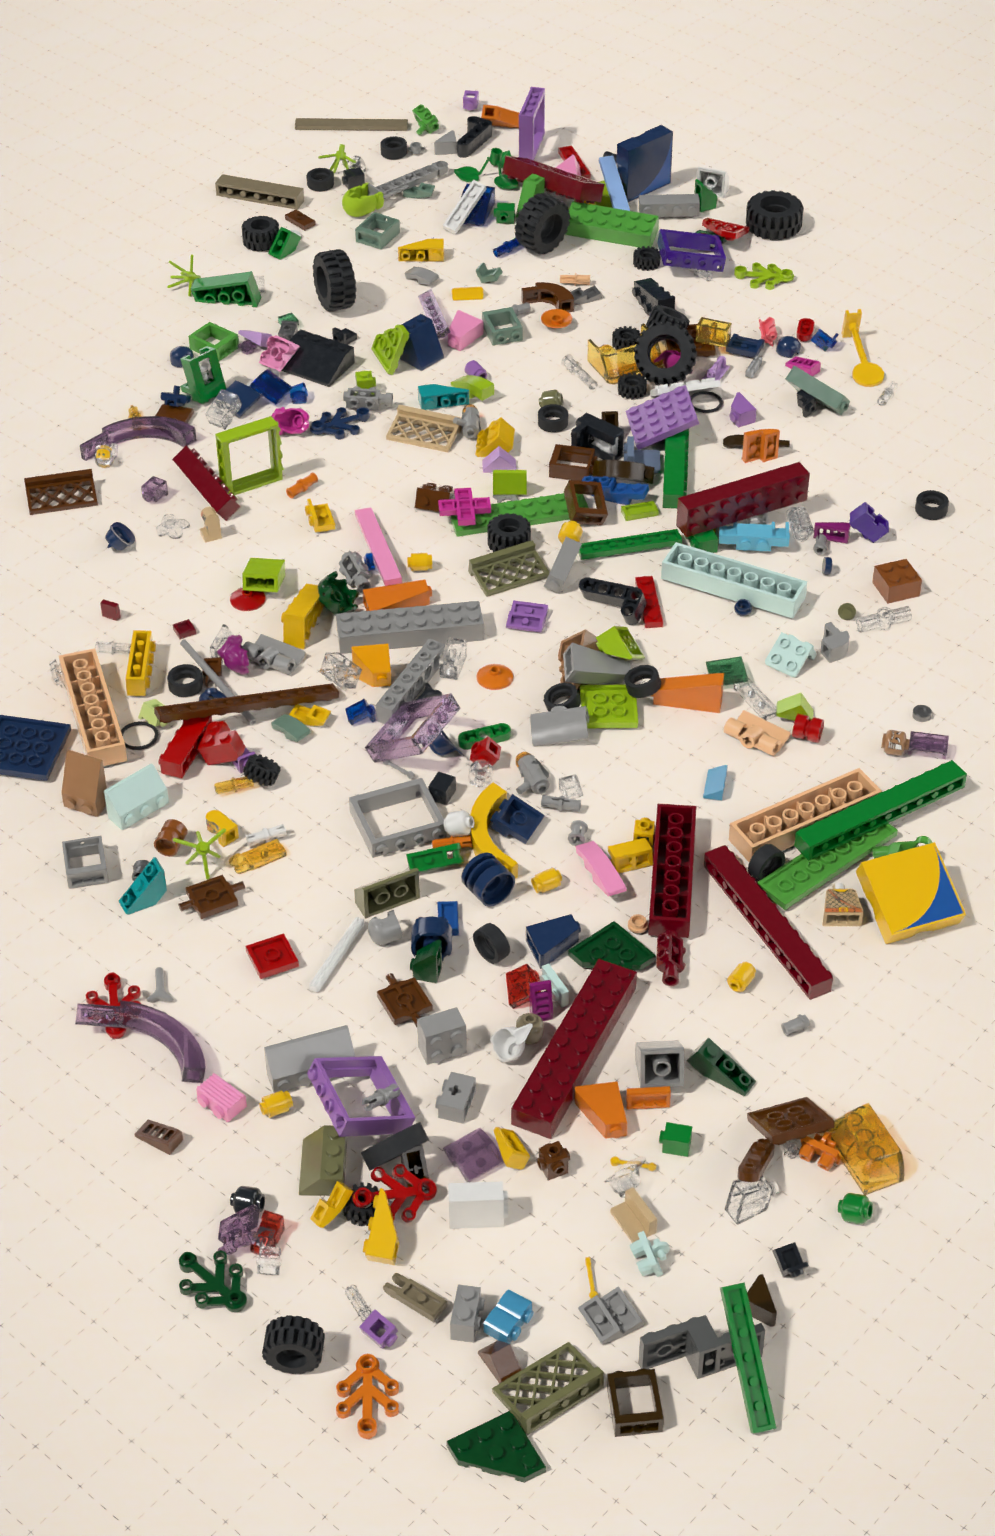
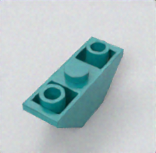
[119,857,167,915]

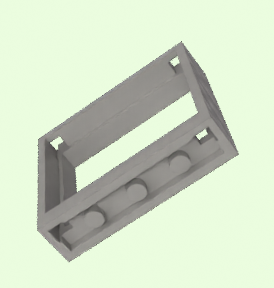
[349,778,447,858]

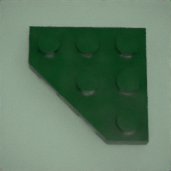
[568,921,656,971]
[446,1411,546,1483]

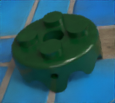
[318,571,359,616]

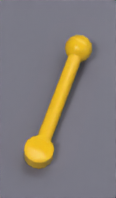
[610,1156,656,1171]
[585,1257,598,1298]

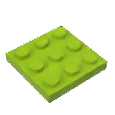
[580,685,638,729]

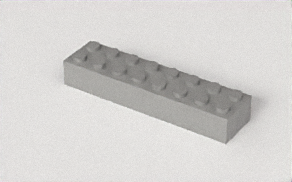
[336,601,484,654]

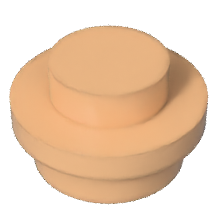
[628,914,648,933]

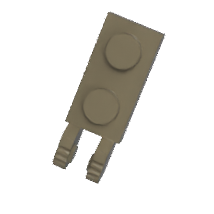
[383,1273,448,1323]

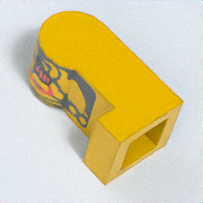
[206,810,239,847]

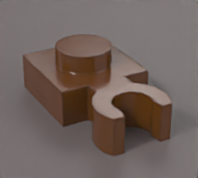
[202,657,223,687]

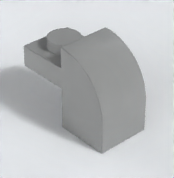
[820,622,850,663]

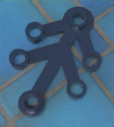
[310,407,370,440]

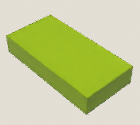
[621,501,659,521]

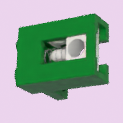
[180,346,227,404]

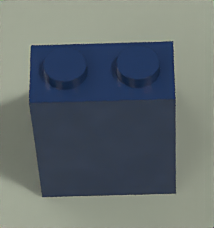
[400,314,444,371]

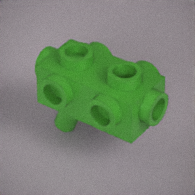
[412,104,439,135]

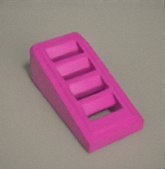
[785,356,821,376]

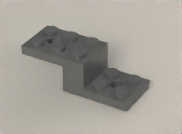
[638,1315,765,1379]

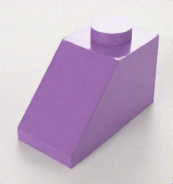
[729,392,756,428]

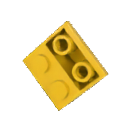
[475,417,515,457]

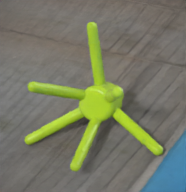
[318,144,356,173]
[167,254,201,296]
[173,828,226,880]

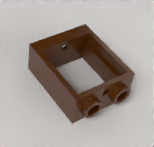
[549,444,598,481]
[564,480,608,525]

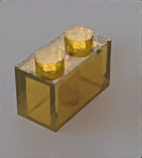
[696,317,732,347]

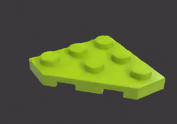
[371,324,409,375]

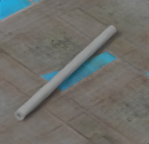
[180,639,257,725]

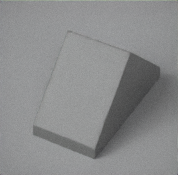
[434,130,457,155]

